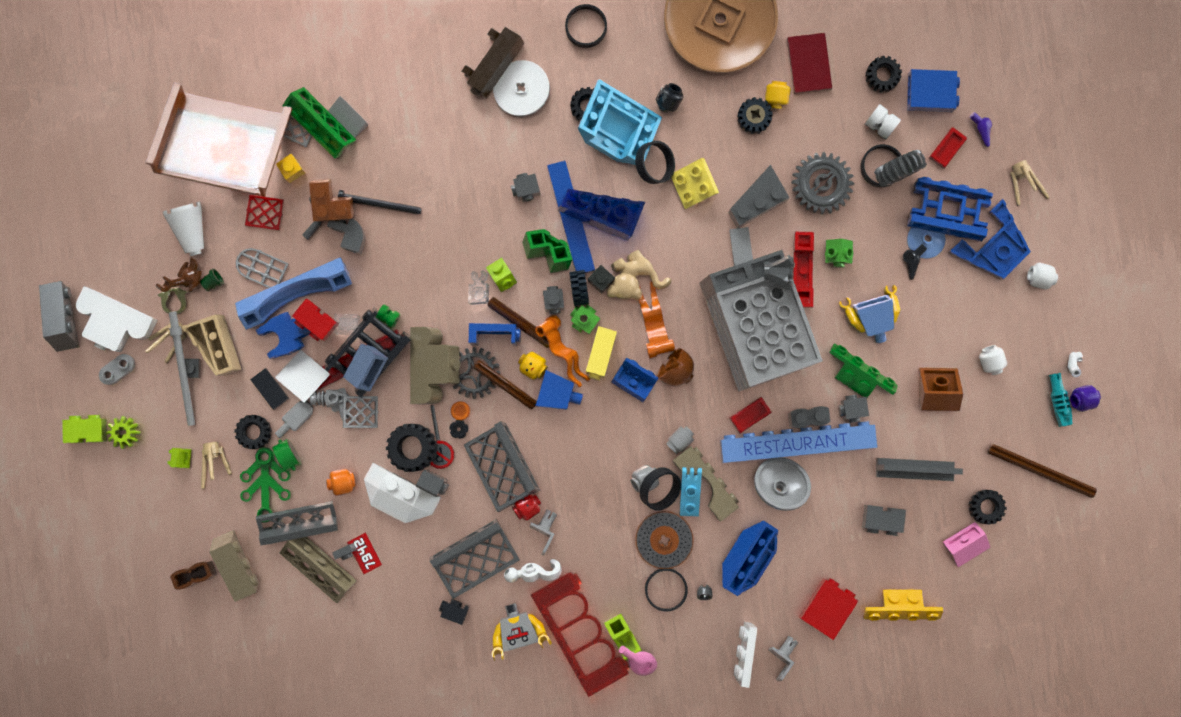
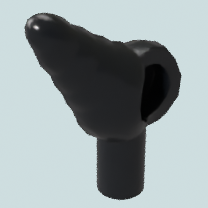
[903,244,927,280]

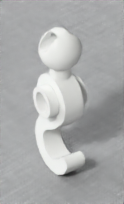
[504,559,562,583]

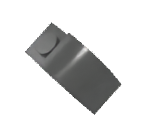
[327,219,366,255]

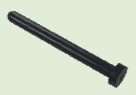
[338,190,422,214]

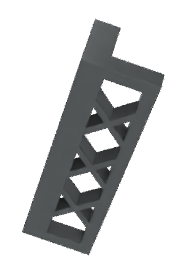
[256,501,338,546]

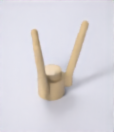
[1010,160,1050,206]
[145,321,186,363]
[201,442,232,489]

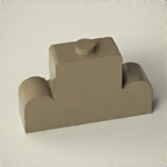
[410,326,460,405]

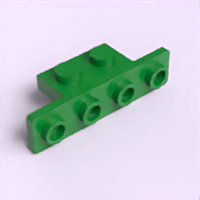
[829,343,898,398]

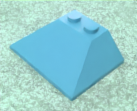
[578,79,662,165]

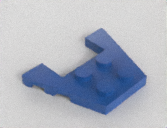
[949,199,1031,279]

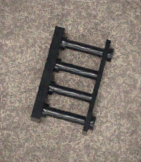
[324,307,411,398]

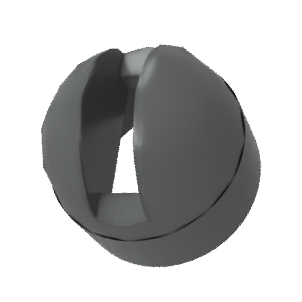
[697,585,713,600]

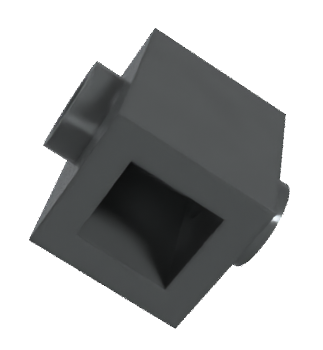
[511,173,541,202]
[543,286,565,314]
[838,395,869,423]

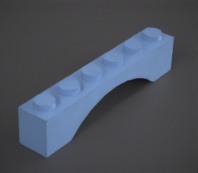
[235,257,352,330]

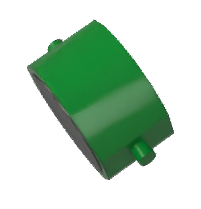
[272,439,301,472]

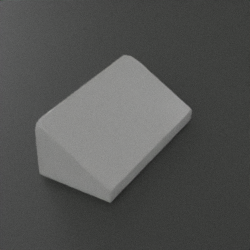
[328,96,368,138]

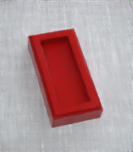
[929,127,967,169]
[730,397,772,434]

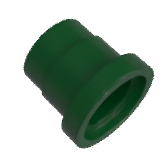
[200,268,224,292]

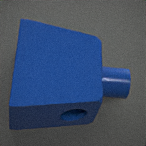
[536,370,583,410]

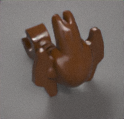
[156,257,202,292]

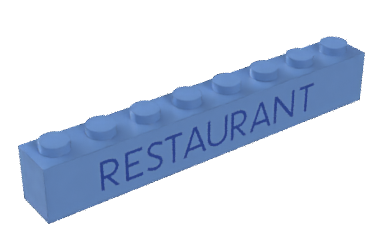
[720,421,878,463]

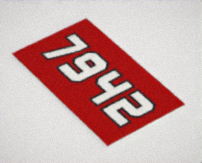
[347,532,382,575]

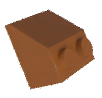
[919,368,963,411]

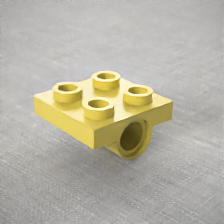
[671,158,719,209]

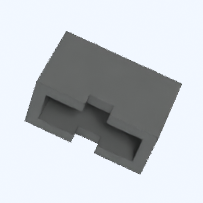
[862,505,906,536]

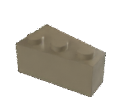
[209,530,259,602]

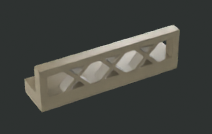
[280,537,357,603]

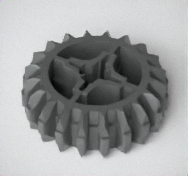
[874,150,927,186]
[453,347,501,399]

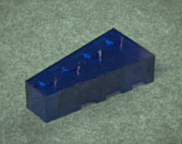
[558,189,645,241]

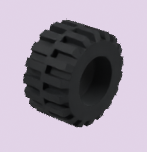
[386,424,437,472]

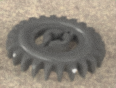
[791,152,854,215]

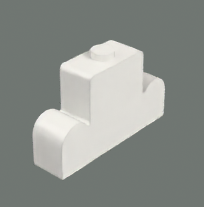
[76,286,158,352]

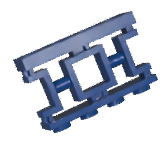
[907,177,993,242]

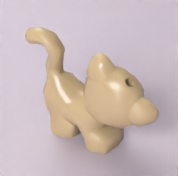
[607,250,672,300]

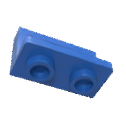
[611,358,659,402]

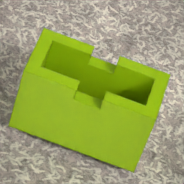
[62,415,107,443]

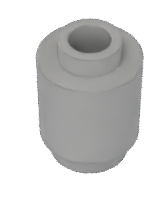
[666,426,694,454]

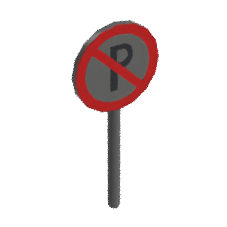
[430,405,455,469]

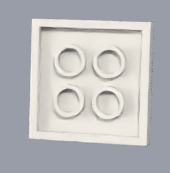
[734,622,757,688]

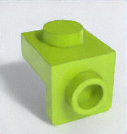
[486,258,517,292]

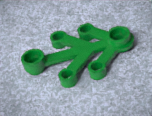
[240,447,291,523]

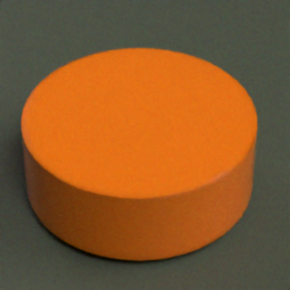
[451,401,470,420]

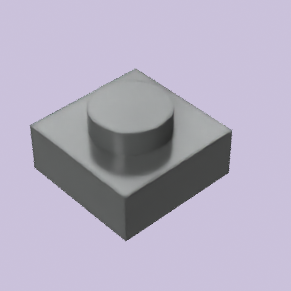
[179,359,201,378]
[332,543,357,561]

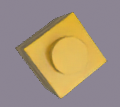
[276,154,305,183]

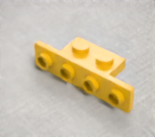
[863,590,943,621]

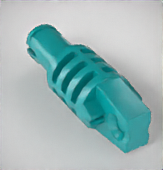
[1049,373,1073,427]

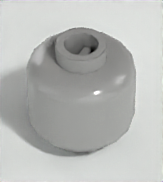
[630,465,659,492]

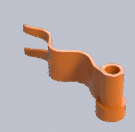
[639,281,675,359]
[535,315,590,387]

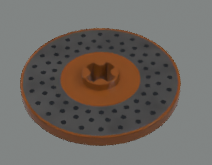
[636,511,693,569]

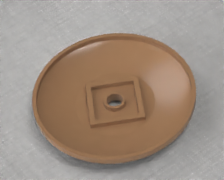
[664,0,778,73]

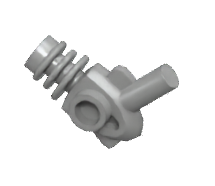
[310,388,349,421]

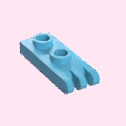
[679,467,702,516]

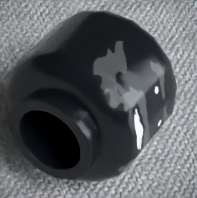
[656,83,684,112]

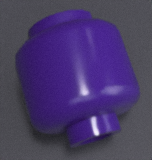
[1070,385,1101,412]

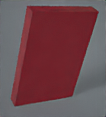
[787,33,832,94]

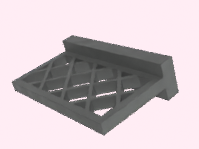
[464,421,540,512]
[876,458,963,481]
[430,519,520,599]

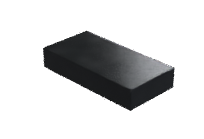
[250,368,290,410]

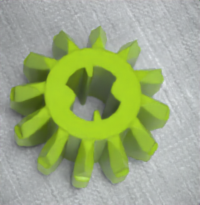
[106,416,140,449]

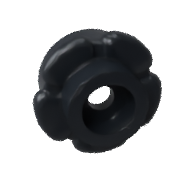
[449,420,468,439]

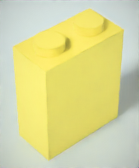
[586,326,617,381]

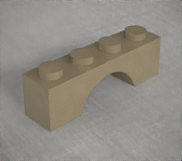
[672,446,739,522]

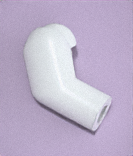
[1067,352,1083,377]

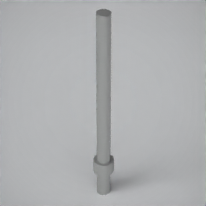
[169,311,195,426]

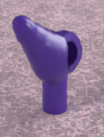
[969,112,992,147]

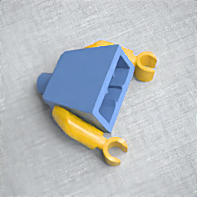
[839,285,901,343]

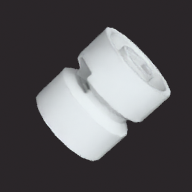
[865,104,901,140]

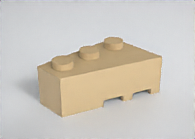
[181,314,242,376]

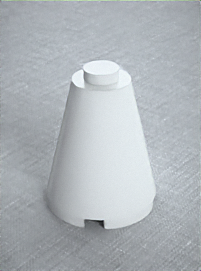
[163,202,204,256]

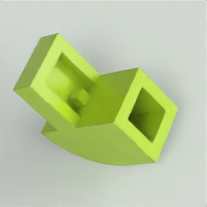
[604,614,643,661]

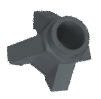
[764,255,795,290]

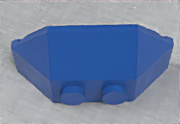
[722,520,778,596]

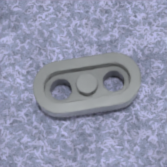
[99,354,135,385]

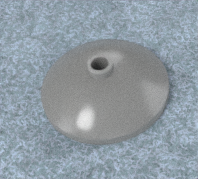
[754,457,811,511]

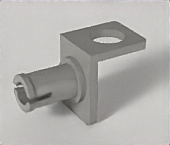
[530,509,557,556]
[768,636,798,681]

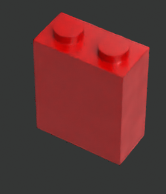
[799,578,858,640]

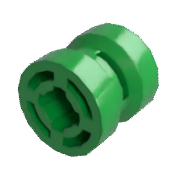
[376,304,401,330]

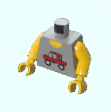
[492,603,552,661]

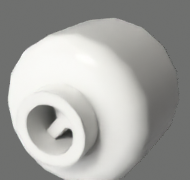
[1027,263,1058,290]
[979,345,1007,375]

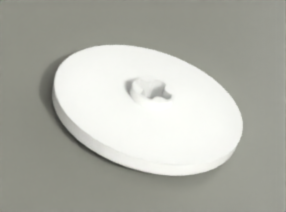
[493,60,550,116]

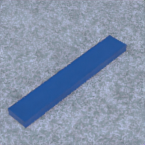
[547,161,595,273]

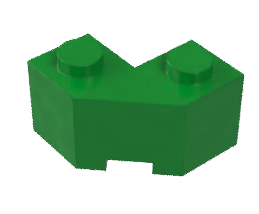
[522,229,572,273]

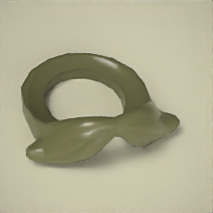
[158,287,187,314]

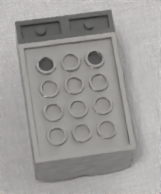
[699,250,823,392]

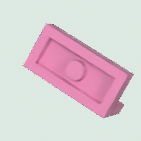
[943,522,990,567]

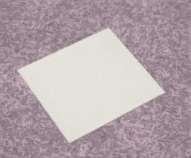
[275,350,330,403]

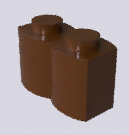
[170,561,217,590]

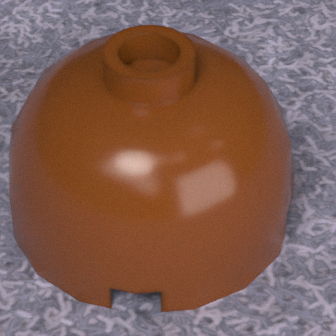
[657,348,694,387]

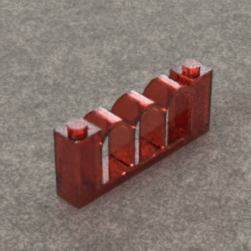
[531,571,630,697]

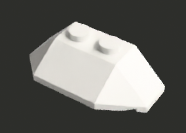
[364,463,441,523]

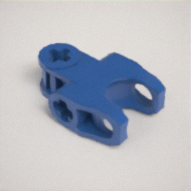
[256,312,311,359]

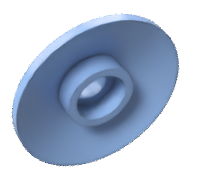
[907,227,946,259]

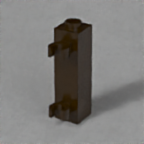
[461,27,524,98]

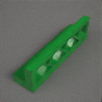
[282,87,356,159]

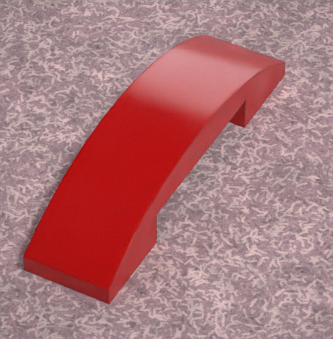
[793,231,814,308]

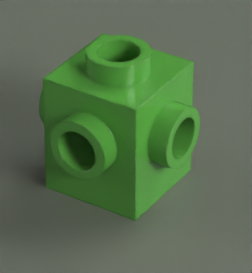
[825,239,854,268]
[570,304,600,334]

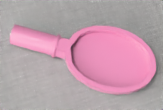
[619,646,657,676]

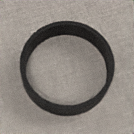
[565,4,607,48]
[635,141,675,184]
[860,144,902,188]
[639,467,681,511]
[645,568,688,612]

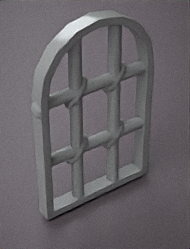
[236,248,289,288]

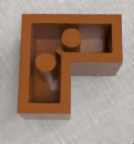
[309,179,354,221]

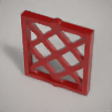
[245,195,284,230]

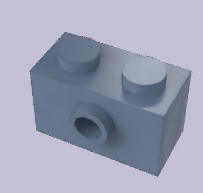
[343,344,388,391]

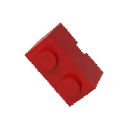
[292,298,339,342]

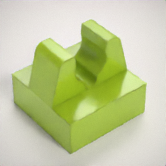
[168,448,191,468]

